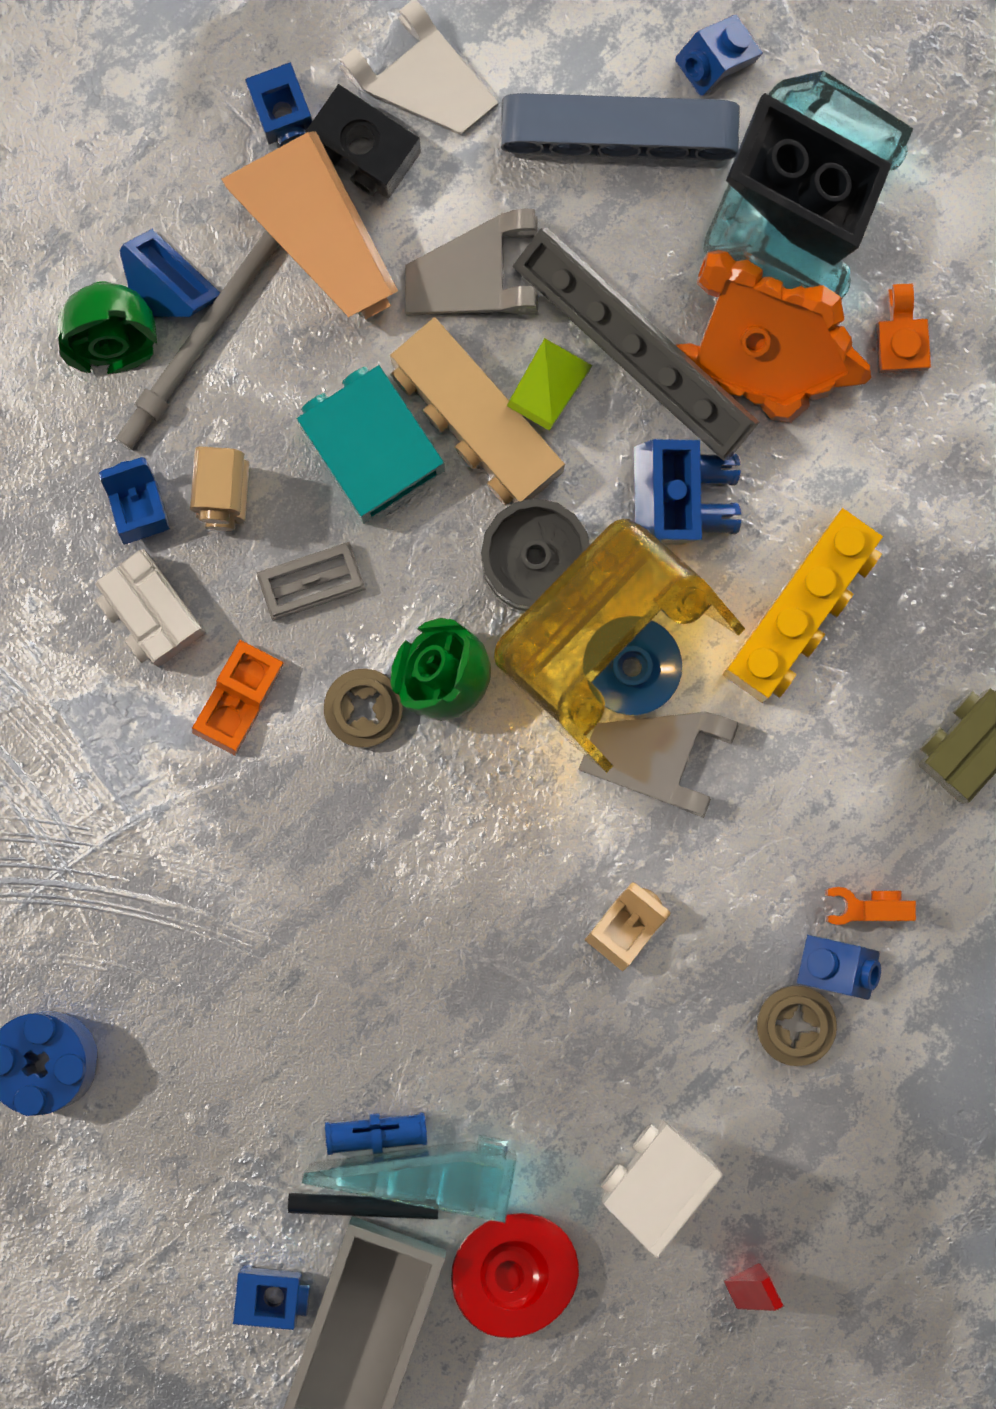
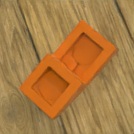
[192,640,283,756]

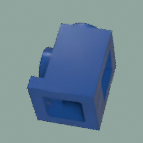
[245,62,312,147]
[233,1265,310,1330]

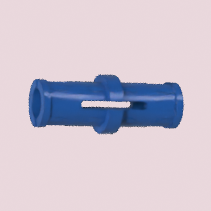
[325,1112,428,1155]

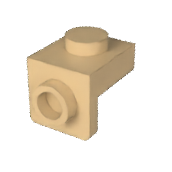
[584,882,671,972]

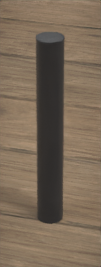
[288,1193,439,1219]

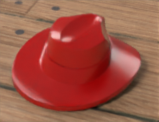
[451,1213,579,1338]

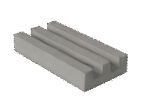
[256,542,366,621]

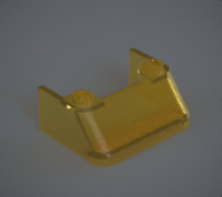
[494,519,745,773]

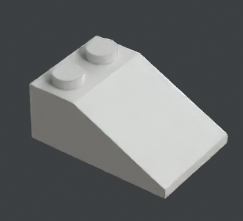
[601,1120,723,1258]

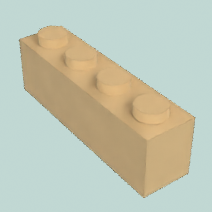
[390,317,565,506]

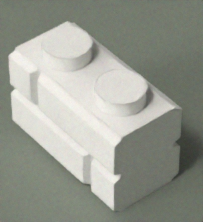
[95,549,206,667]

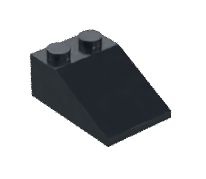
[726,93,892,266]

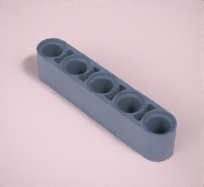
[500,93,740,161]

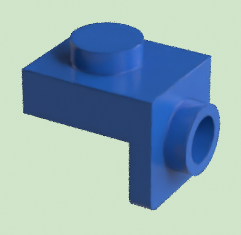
[675,14,763,96]
[99,457,170,545]
[797,935,881,1000]

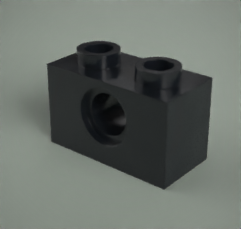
[305,84,421,199]

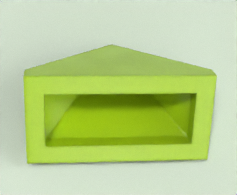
[507,338,592,431]

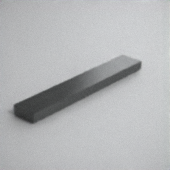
[512,228,760,461]

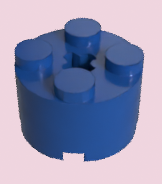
[0,1011,98,1116]

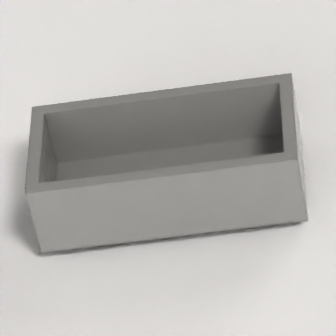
[283,1216,446,1409]

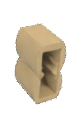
[190,446,250,531]

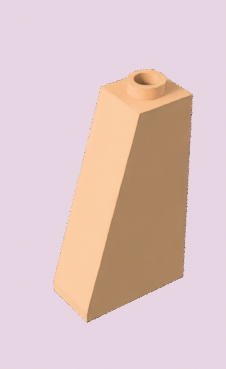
[222,131,398,320]

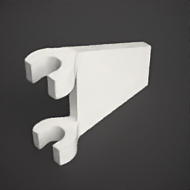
[340,0,498,135]

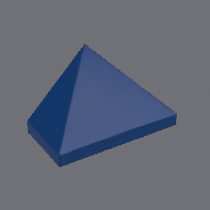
[119,229,221,317]

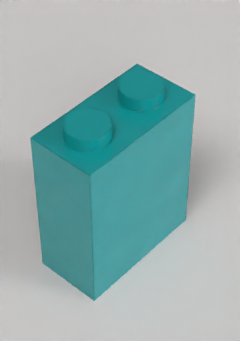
[296,365,445,524]

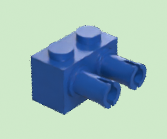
[634,439,742,545]

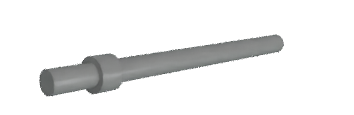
[115,230,280,450]

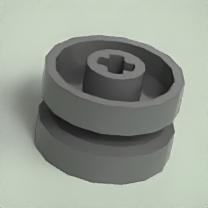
[481,498,591,616]

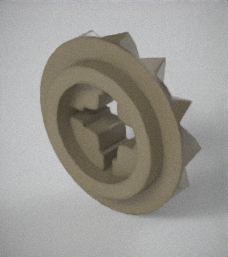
[324,669,403,747]
[756,986,837,1066]

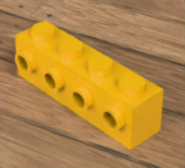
[722,508,883,703]

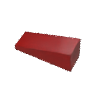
[723,1263,784,1311]

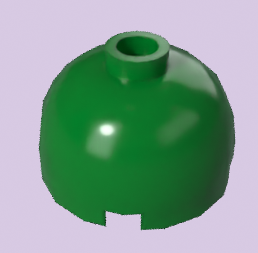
[57,281,157,374]
[390,618,491,721]

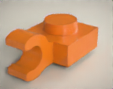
[876,283,931,373]
[825,887,916,925]

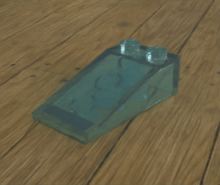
[302,1135,517,1223]

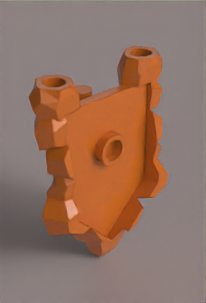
[675,250,871,423]

